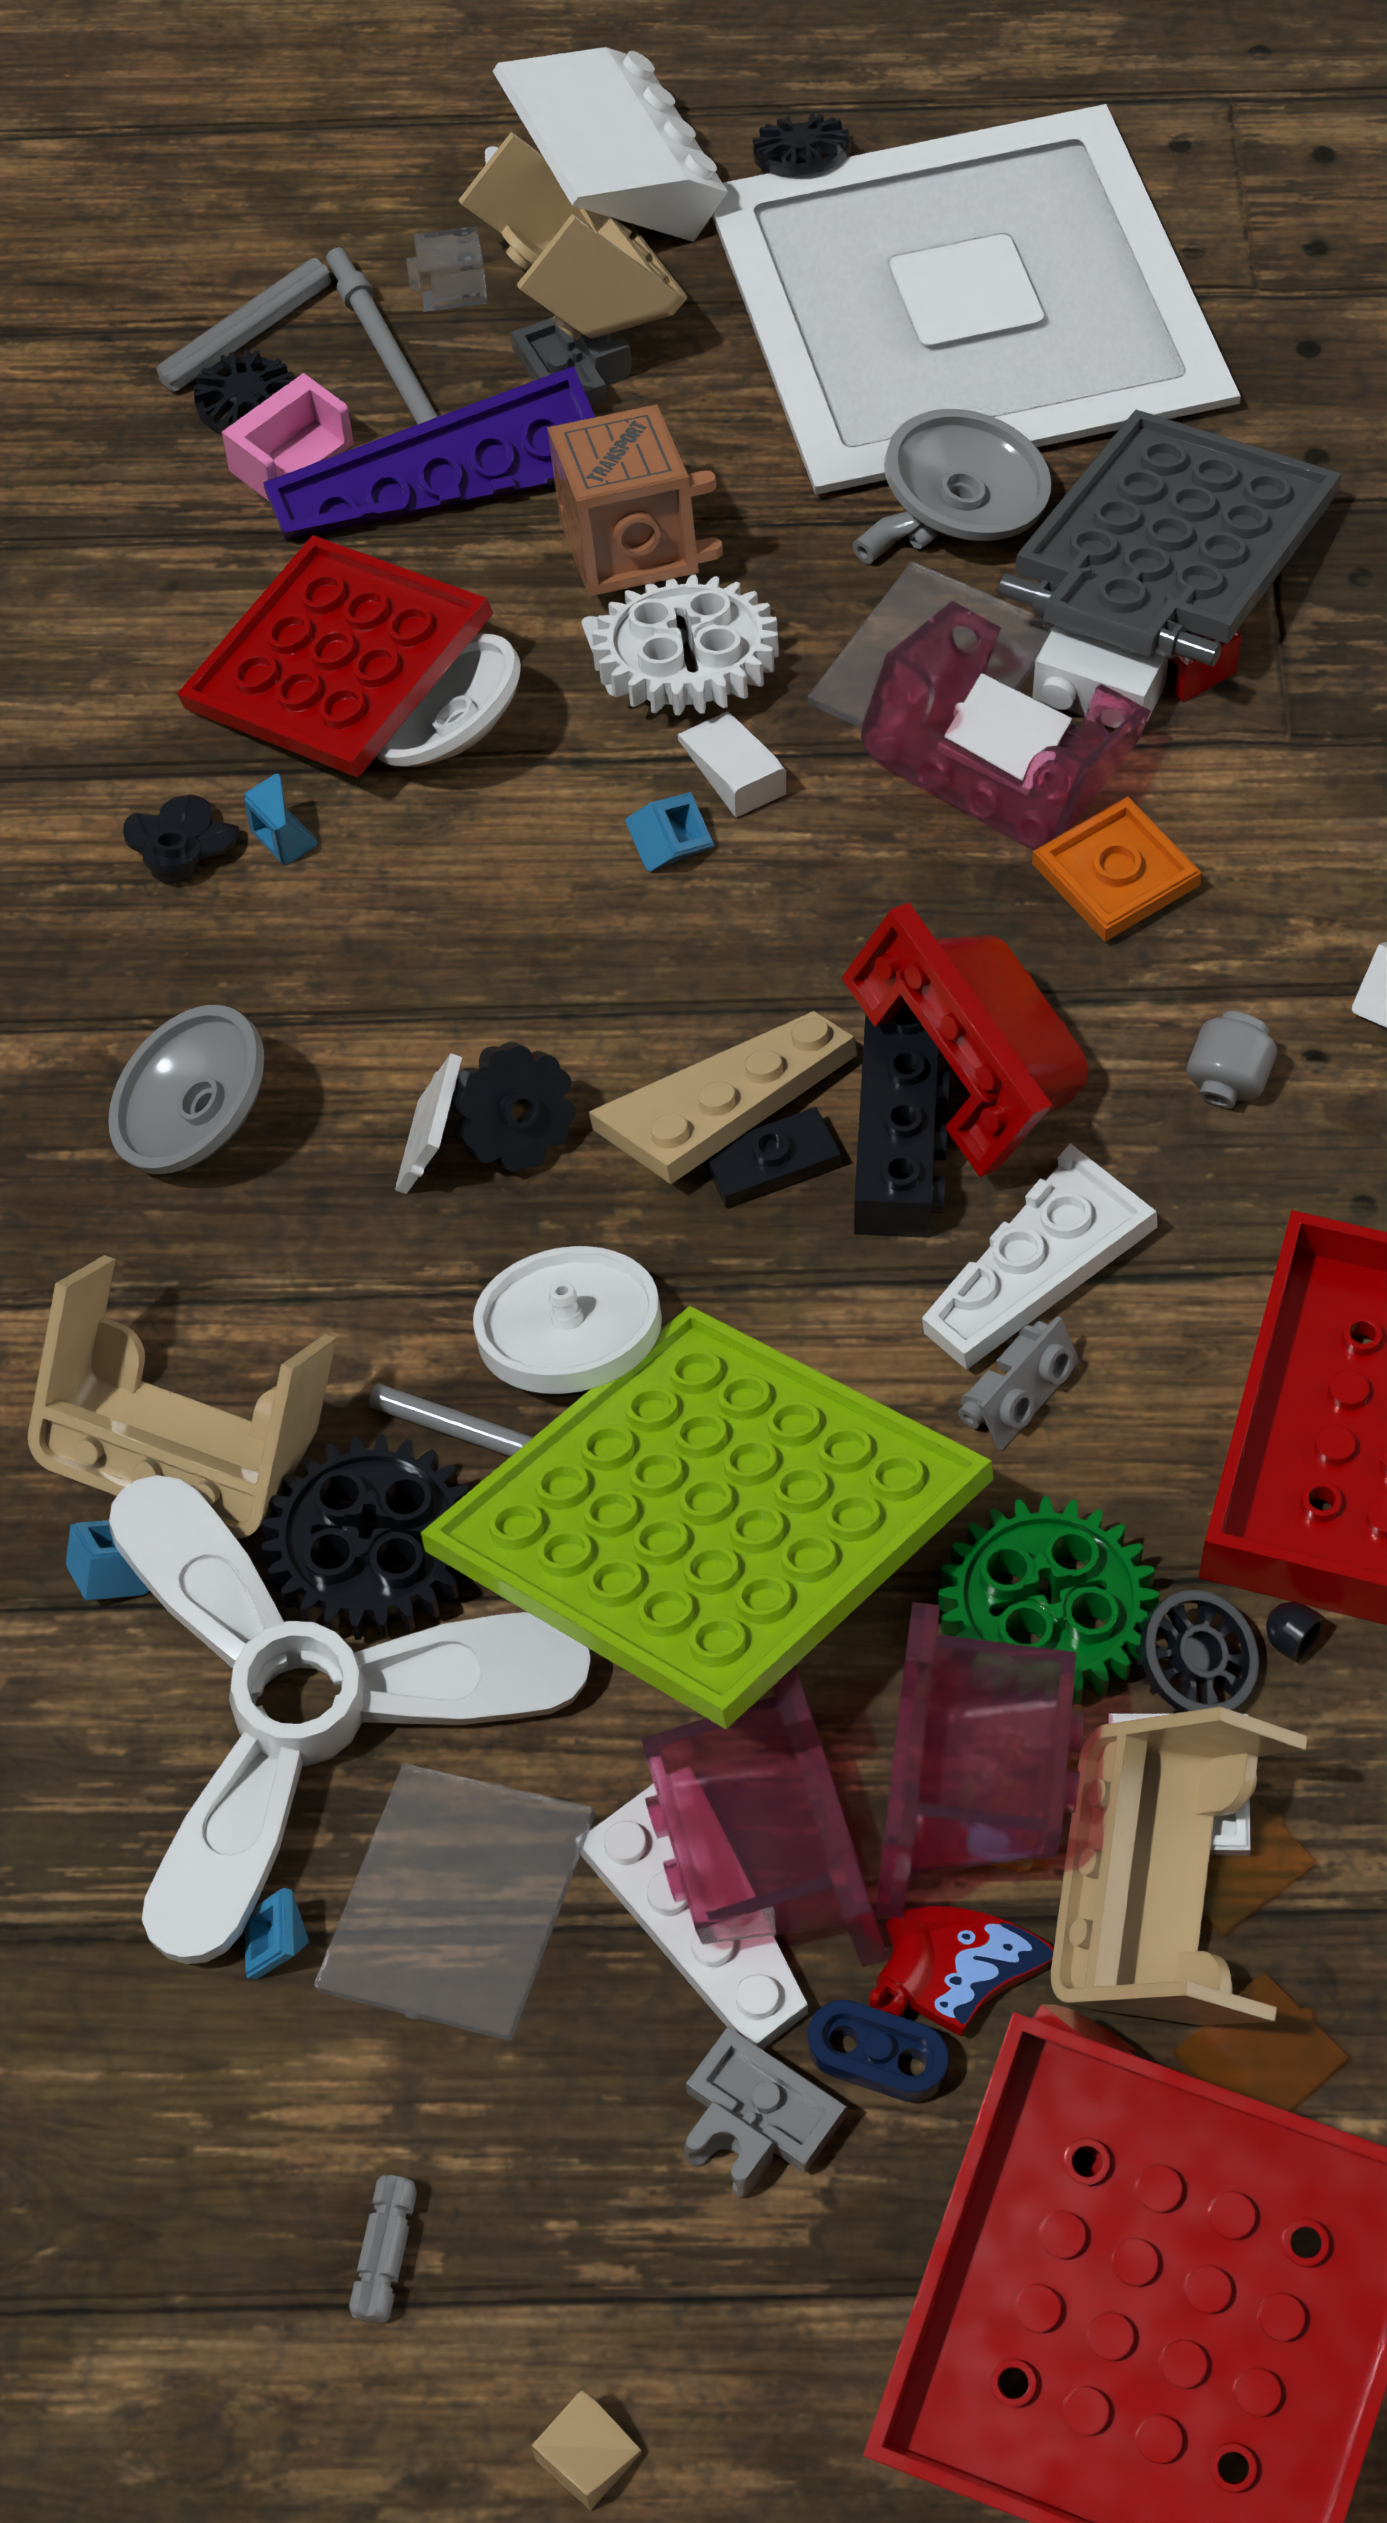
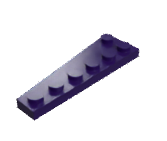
[263,366,595,540]

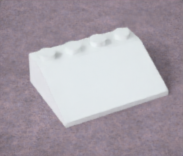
[493,47,728,242]

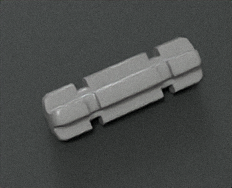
[349,2175,417,2323]

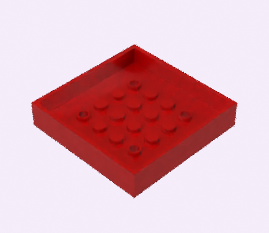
[1198,1210,1387,1625]
[863,2012,1387,2523]

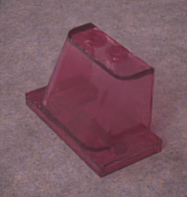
[875,1602,1085,1918]
[641,1665,889,1968]

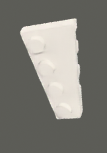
[922,1143,1158,1370]
[576,1760,808,2050]

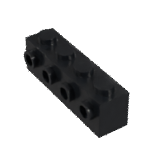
[854,1003,950,1238]

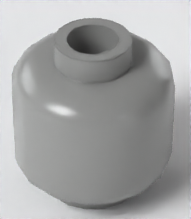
[1186,1011,1277,1108]

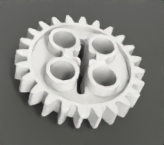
[592,574,779,715]

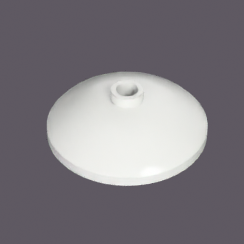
[376,634,521,767]

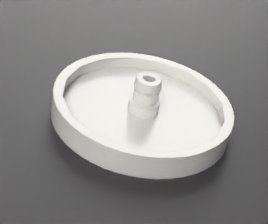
[473,1246,662,1394]

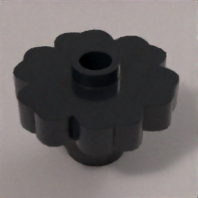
[450,1042,576,1172]

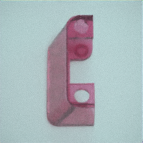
[861,601,1151,850]

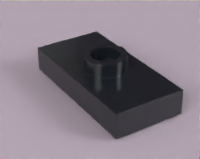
[703,1107,841,1208]

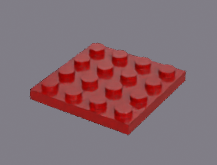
[177,535,493,778]

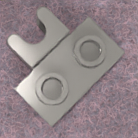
[684,2027,846,2198]

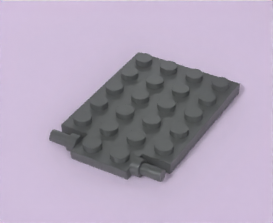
[998,409,1342,666]

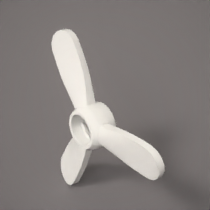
[109,1475,591,1964]

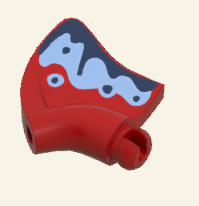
[868,1906,1054,2037]

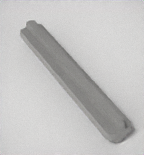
[157,258,331,392]

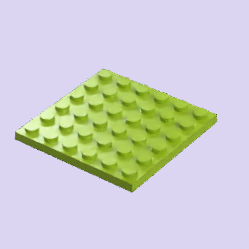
[421,1306,994,1729]

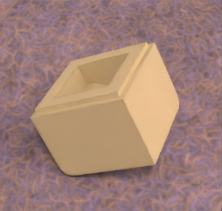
[531,2390,642,2511]

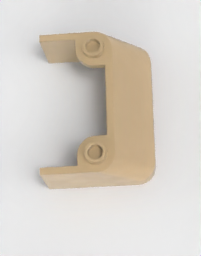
[458,132,688,340]
[28,1255,337,1539]
[1051,1706,1307,2025]

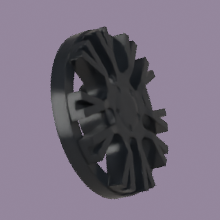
[753,114,851,176]
[194,350,294,434]
[1135,1590,1259,1713]

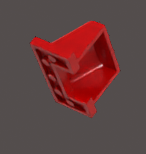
[841,902,1088,1178]

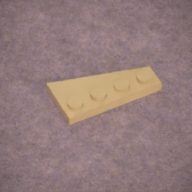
[589,1011,857,1184]

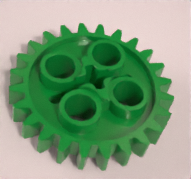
[938,1496,1159,1707]

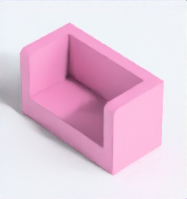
[222,373,354,501]

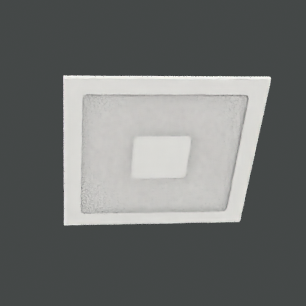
[712,104,1241,495]

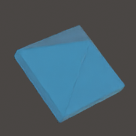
[244,1888,309,1980]

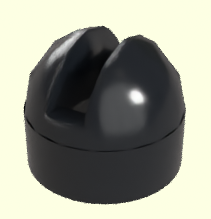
[1266,1601,1324,1662]

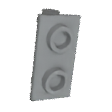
[958,1316,1080,1451]

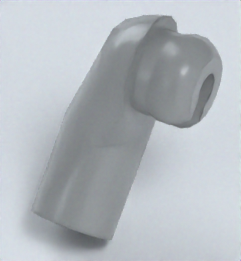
[853,511,938,564]

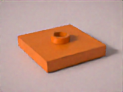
[1032,796,1202,942]

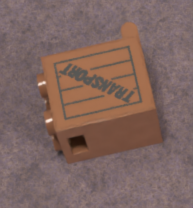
[547,404,723,597]

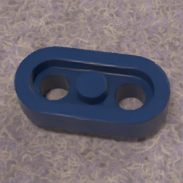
[808,2000,948,2102]

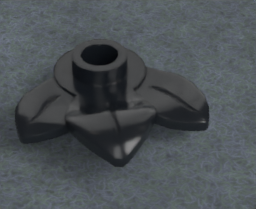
[123,794,240,882]

